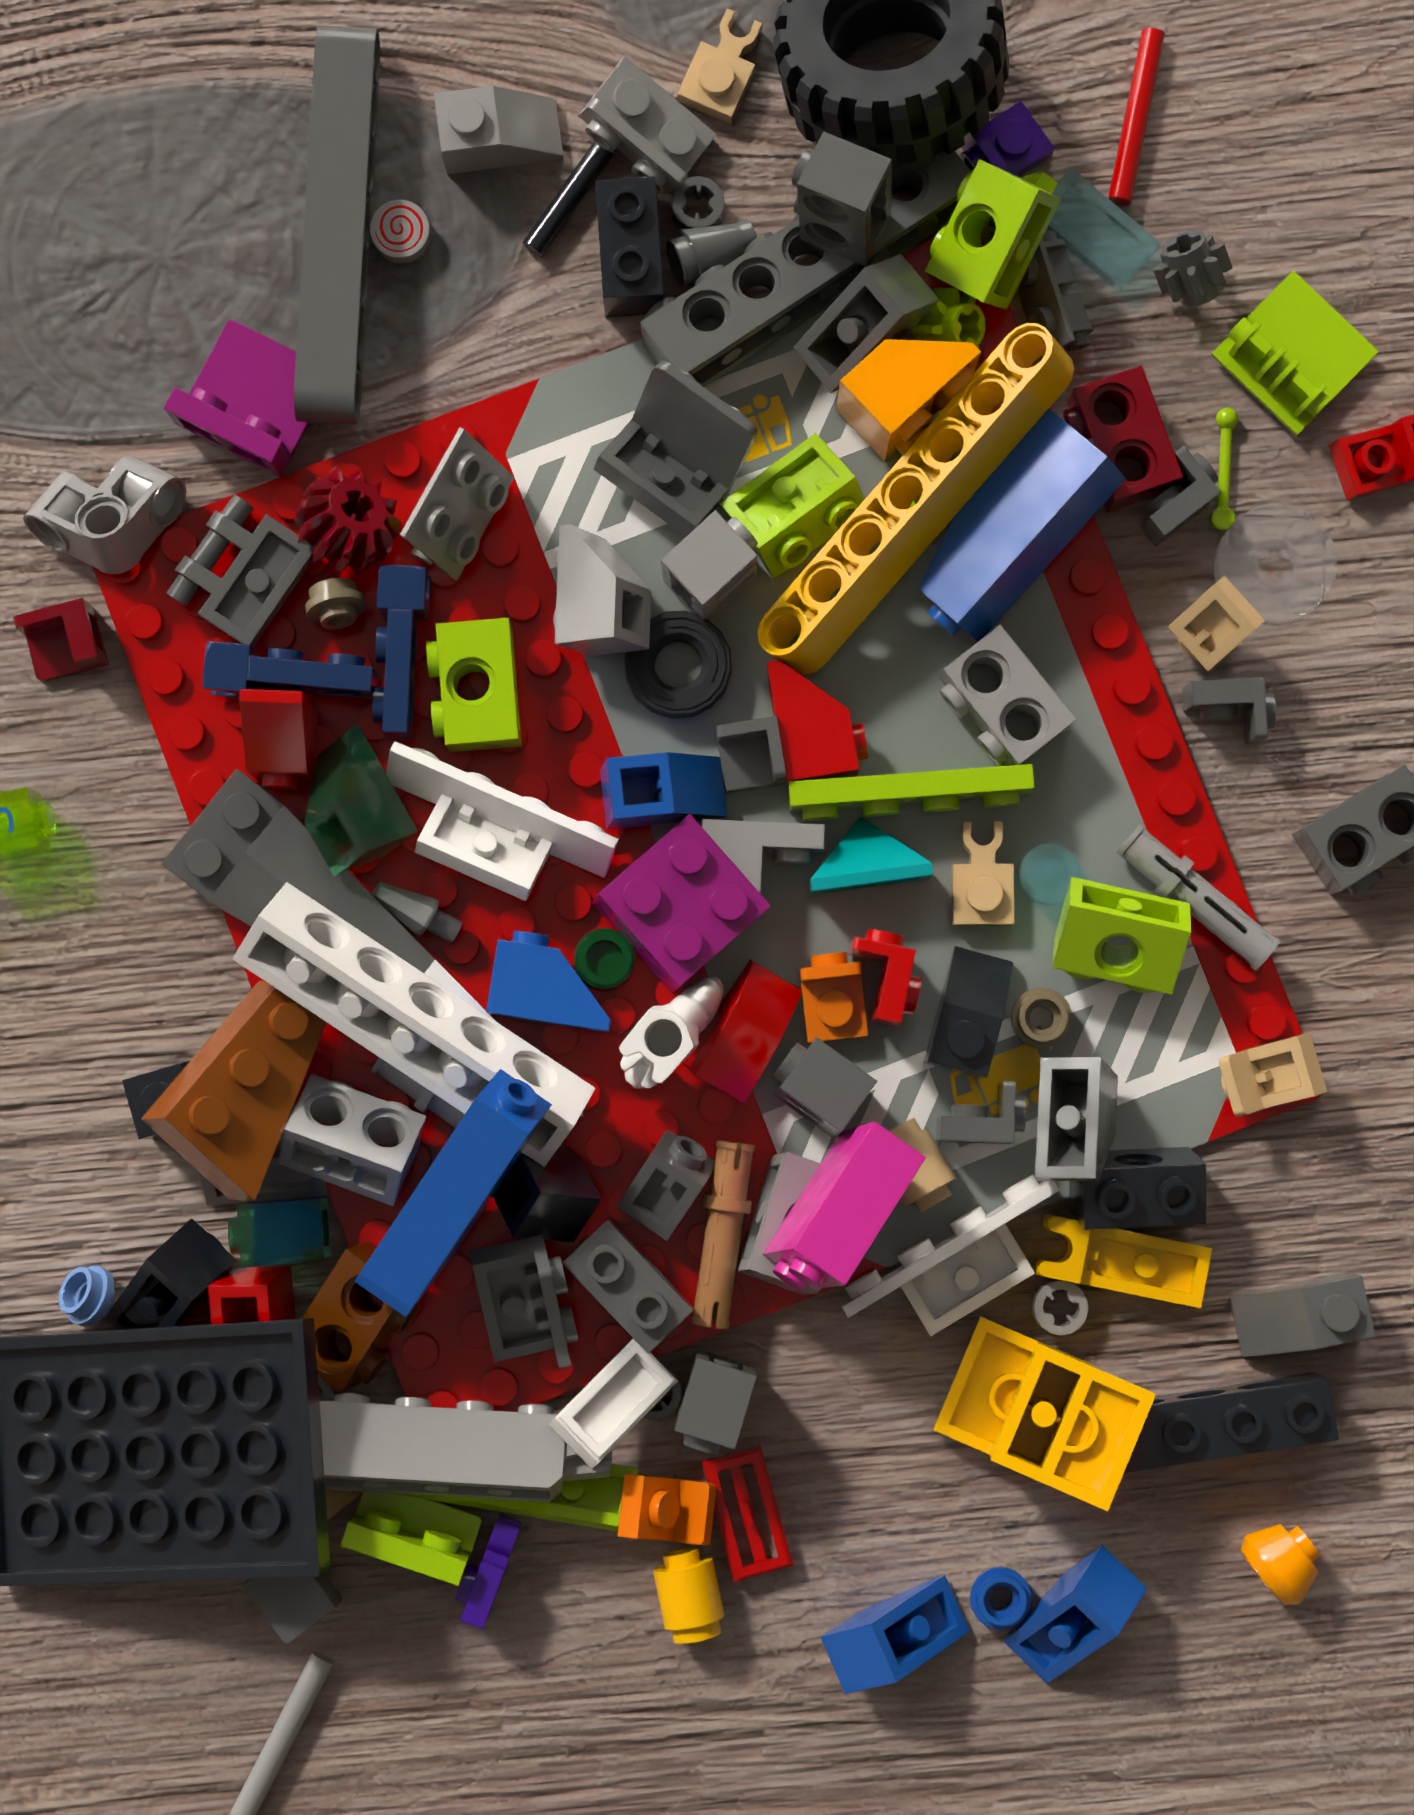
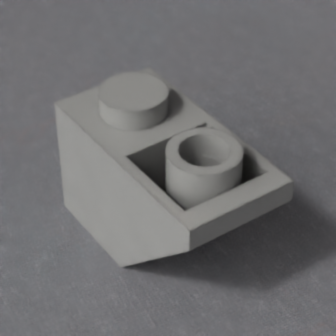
[553,524,651,656]

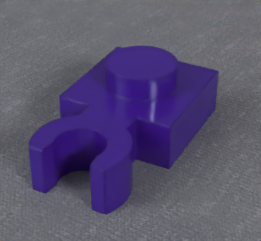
[455,1514,523,1629]

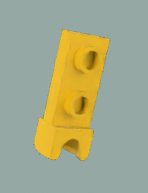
[1033,1214,1213,1308]

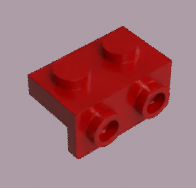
[848,929,922,1027]

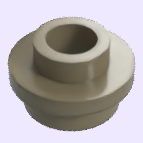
[305,578,367,629]
[1011,988,1072,1048]

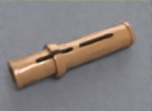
[690,1140,755,1329]

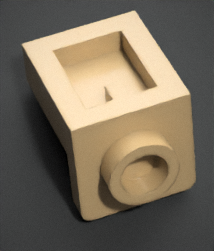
[1168,576,1265,671]

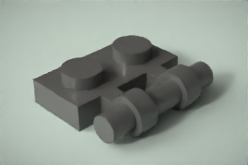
[166,494,315,648]

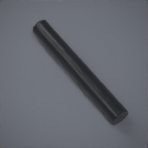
[522,142,618,257]

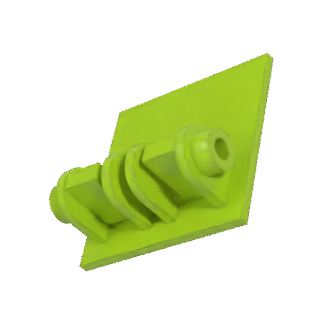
[1211,270,1379,436]

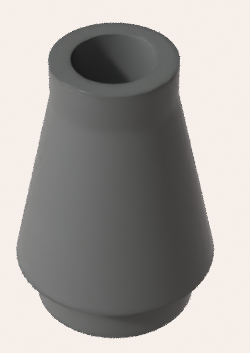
[666,219,757,286]

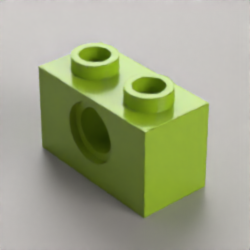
[925,159,1061,310]
[426,618,522,752]
[1052,876,1191,995]

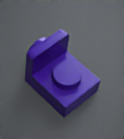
[960,101,1055,178]

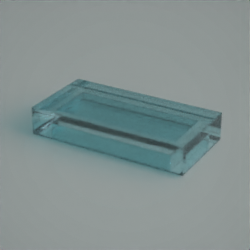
[1046,168,1161,293]

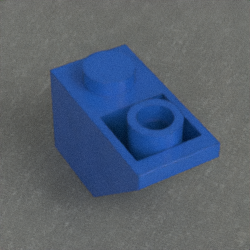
[600,752,727,830]

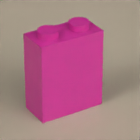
[763,1121,926,1292]

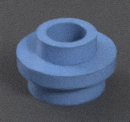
[58,1266,115,1327]

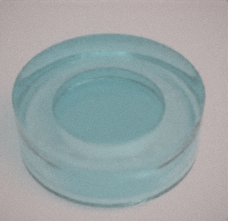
[1018,843,1081,905]

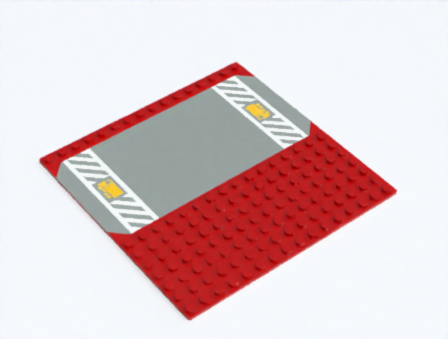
[92,235,1323,1412]

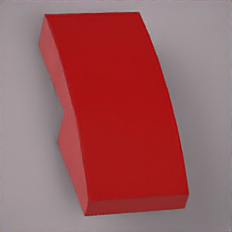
[1328,414,1414,501]
[689,959,802,1103]

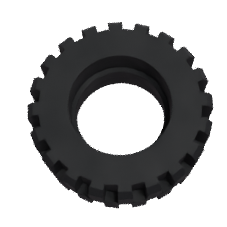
[773,0,1009,170]

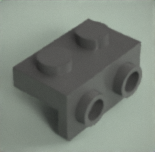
[469,1234,578,1369]

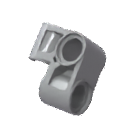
[23,456,187,574]

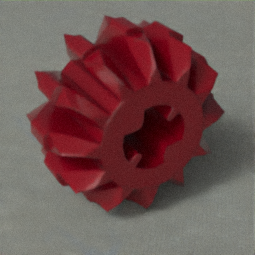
[294,468,402,575]

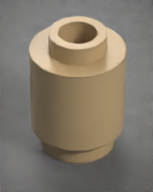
[889,1118,957,1213]

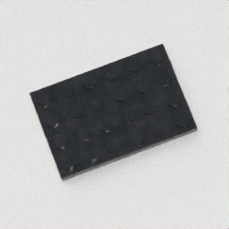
[0,1318,331,1586]

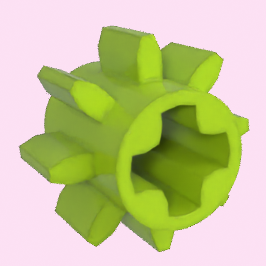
[911,288,985,349]

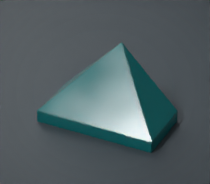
[809,817,933,895]

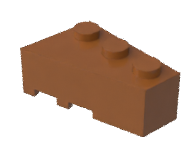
[141,980,327,1201]

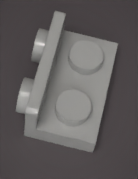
[578,56,717,193]

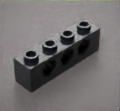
[1124,1372,1339,1473]

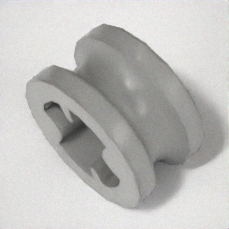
[1030,1279,1089,1335]

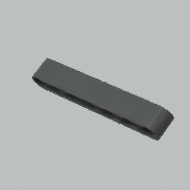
[294,26,380,424]

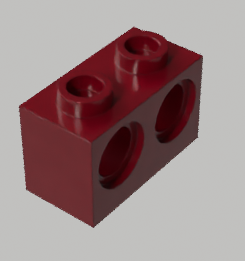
[1063,365,1183,513]

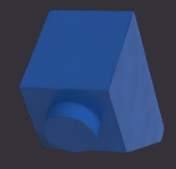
[486,931,612,1033]
[1003,1545,1147,1684]
[820,1575,970,1694]

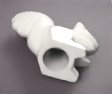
[619,977,724,1089]

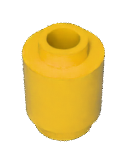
[653,1547,725,1644]

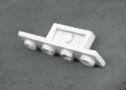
[384,741,618,901]
[840,1175,1060,1336]

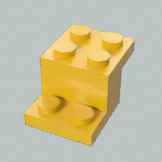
[933,1316,1156,1512]

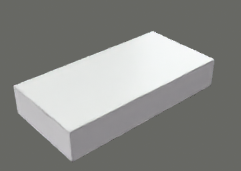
[549,1339,678,1469]

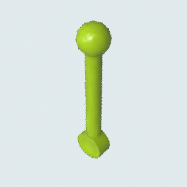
[1209,407,1239,532]

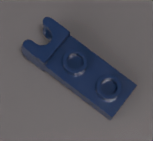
[372,565,431,740]
[202,641,379,699]

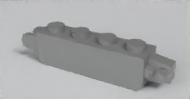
[319,1393,612,1503]

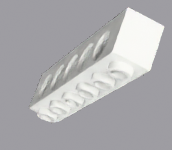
[232,882,596,1167]

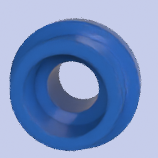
[970,1566,1032,1630]

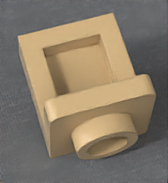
[1219,1033,1328,1117]

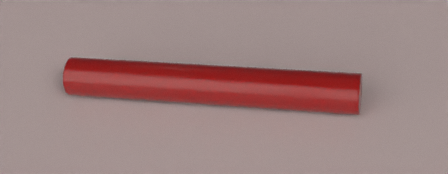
[1108,27,1165,206]

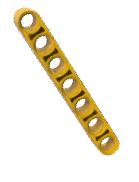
[757,323,1074,675]

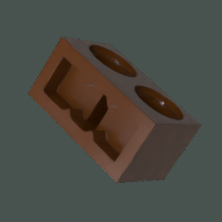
[302,1241,421,1392]

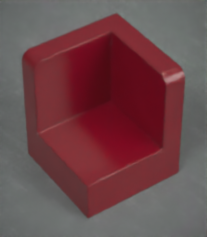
[13,598,109,682]

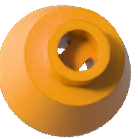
[1240,1524,1321,1605]

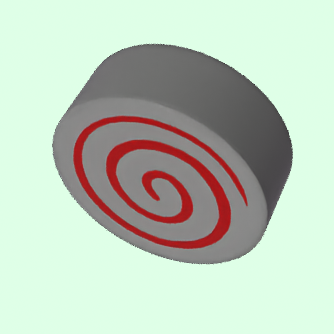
[370,200,431,264]

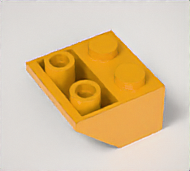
[836,339,981,461]

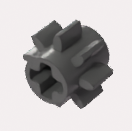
[1153,230,1233,306]

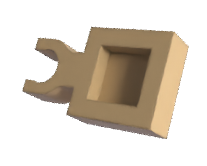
[677,8,762,125]
[951,821,1014,926]

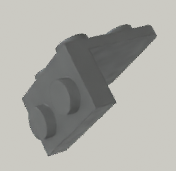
[593,361,758,536]

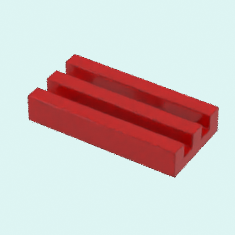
[702,1444,793,1582]

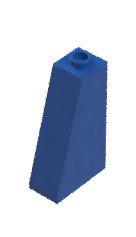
[918,409,1126,642]
[355,1069,552,1317]

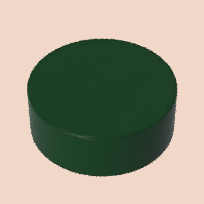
[574,928,635,991]

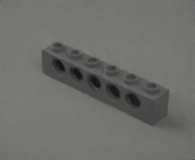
[640,151,970,387]

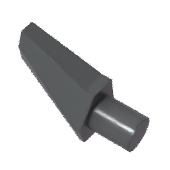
[371,882,462,943]

